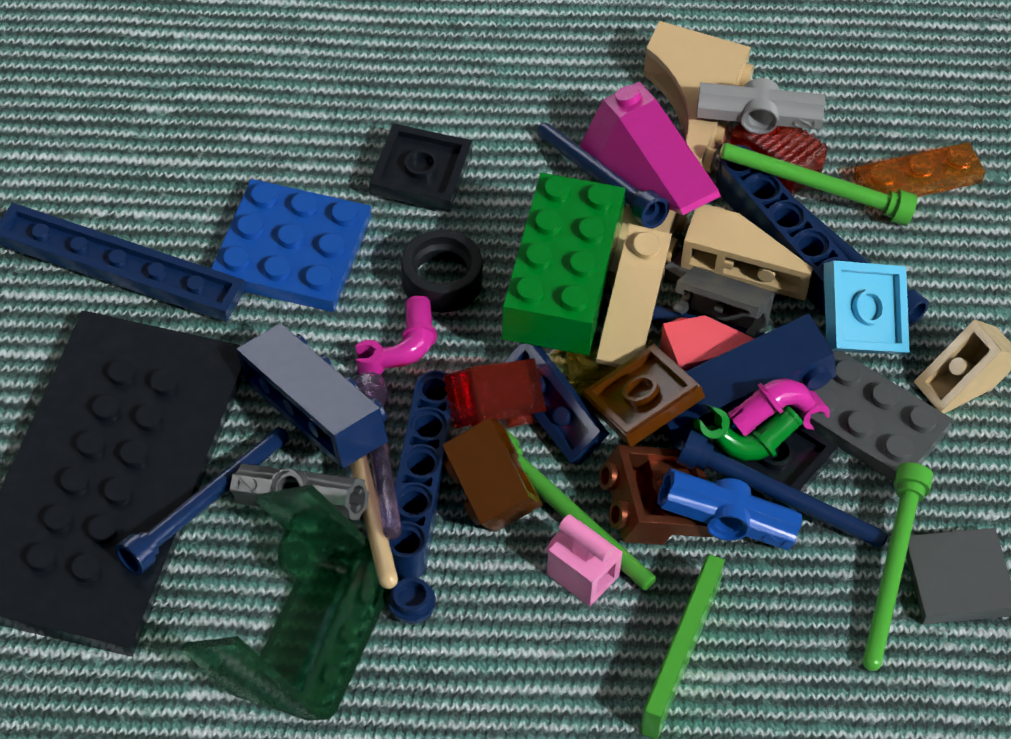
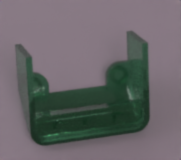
[181,484,392,721]

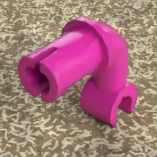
[355,296,437,378]
[727,378,830,437]

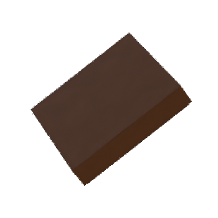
[581,344,705,447]

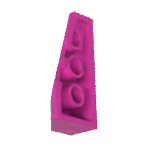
[580,82,721,215]

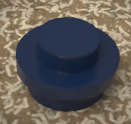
[388,577,436,624]

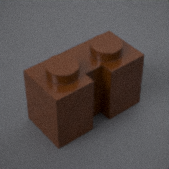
[443,417,543,532]

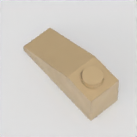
[680,204,813,301]
[596,224,672,368]

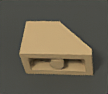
[913,319,1011,414]

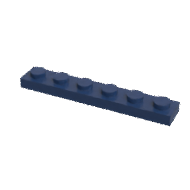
[0,202,245,322]

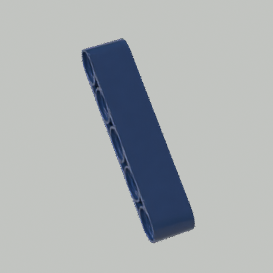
[716,145,850,313]
[386,370,456,581]

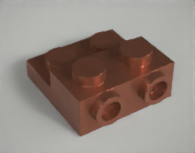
[599,444,713,545]

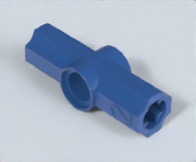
[657,468,802,550]

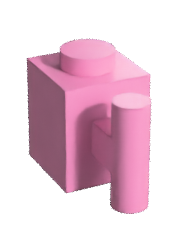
[546,514,622,607]

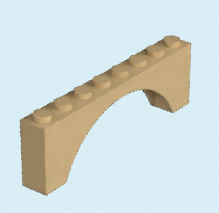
[607,21,754,293]

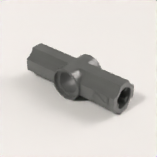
[230,464,369,520]

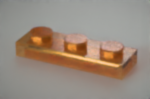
[853,142,986,208]

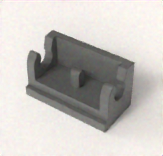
[673,266,775,338]

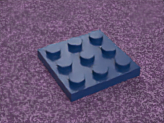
[211,179,372,312]

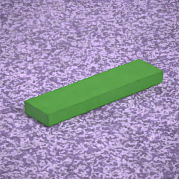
[640,554,725,739]

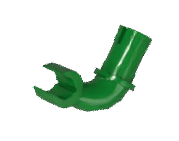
[692,404,803,462]

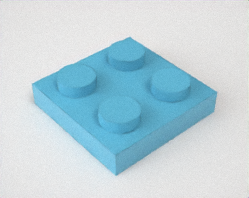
[824,261,910,355]

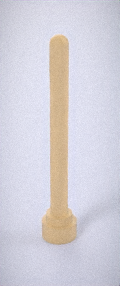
[350,455,398,589]

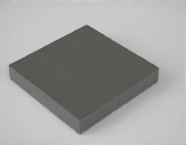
[906,528,1011,625]

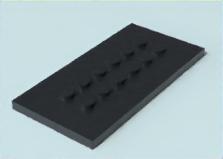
[0,310,244,657]

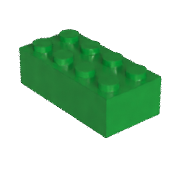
[502,172,626,356]

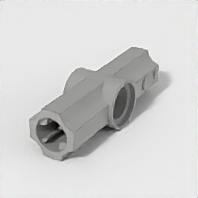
[696,78,825,134]

